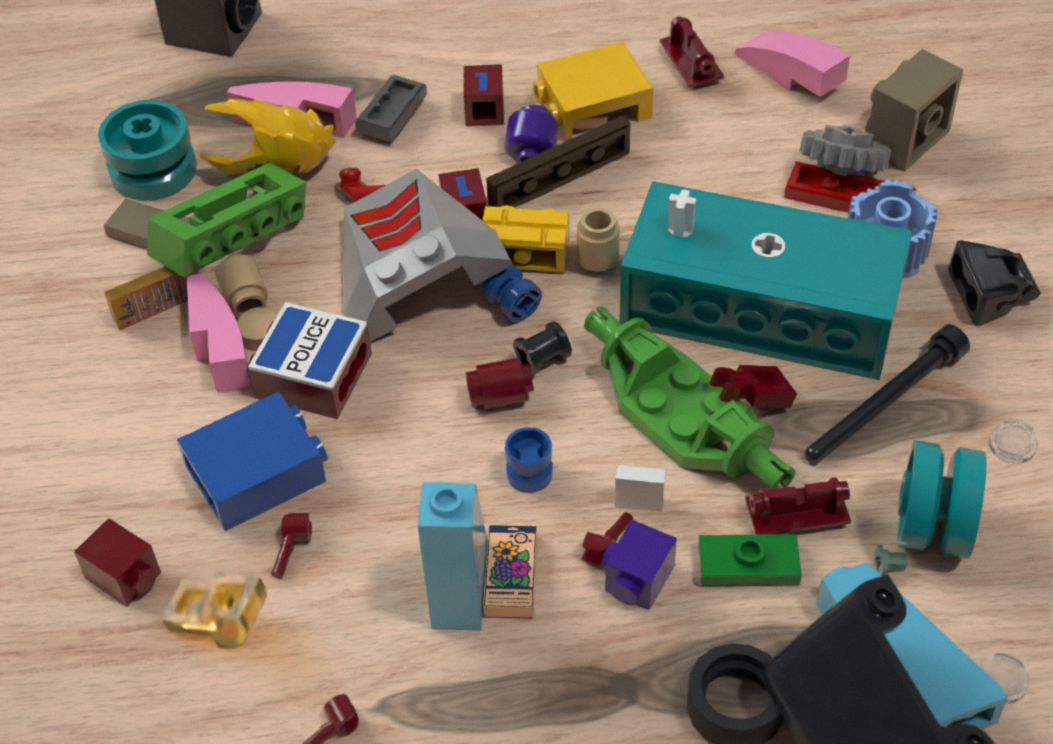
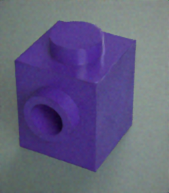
[601,520,677,610]

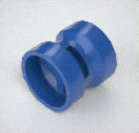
[482,265,542,322]
[505,427,553,493]

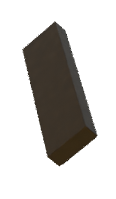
[486,115,631,207]

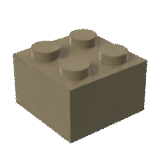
[865,49,964,172]

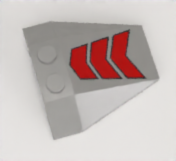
[343,169,513,342]

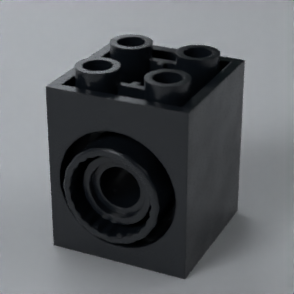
[154,0,262,57]

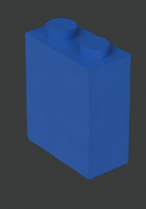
[177,392,328,531]

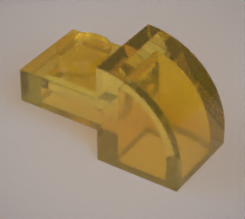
[161,572,267,649]

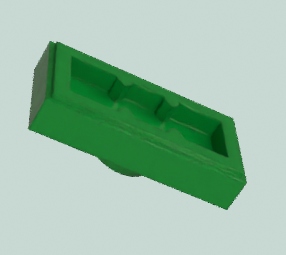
[698,534,802,586]

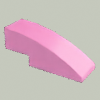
[735,31,850,97]
[227,82,357,138]
[187,270,252,392]

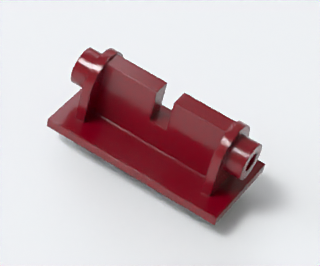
[659,16,724,87]
[745,477,851,535]

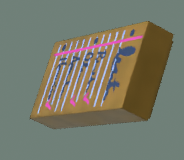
[104,266,188,331]

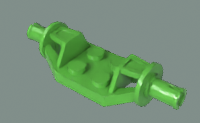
[584,306,795,490]

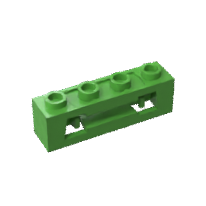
[147,162,306,277]

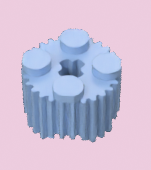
[848,179,938,278]

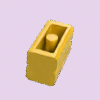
[483,206,570,273]

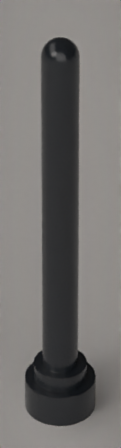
[805,324,970,463]

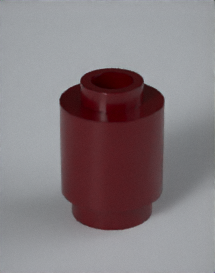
[465,357,534,410]

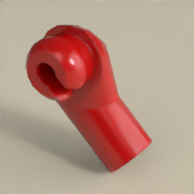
[338,167,385,203]

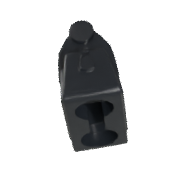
[948,240,1041,325]

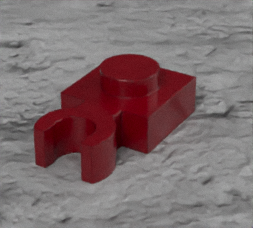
[709,365,797,409]

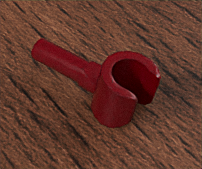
[582,512,633,565]
[271,513,312,578]
[302,694,359,744]

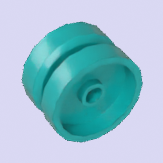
[97,100,197,201]
[897,440,987,559]

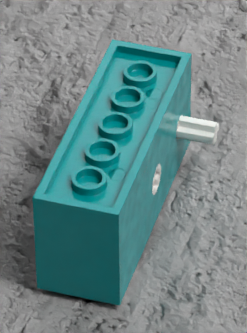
[619,181,913,380]

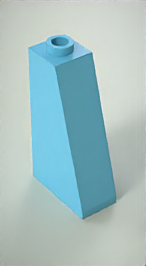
[417,482,488,631]
[816,562,1008,729]

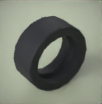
[687,643,784,744]

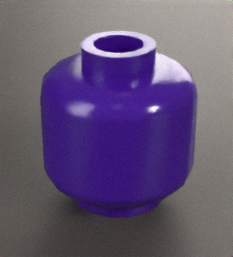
[504,105,559,163]

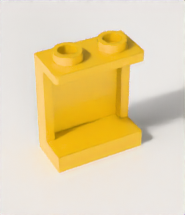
[533,41,653,140]

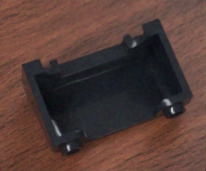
[763,574,995,744]

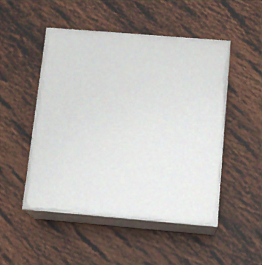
[615,465,665,512]

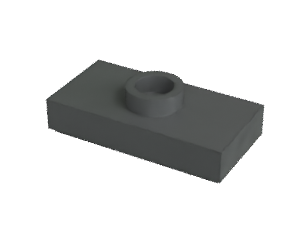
[355,74,427,142]

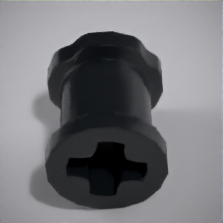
[513,321,572,376]

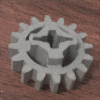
[799,125,891,176]

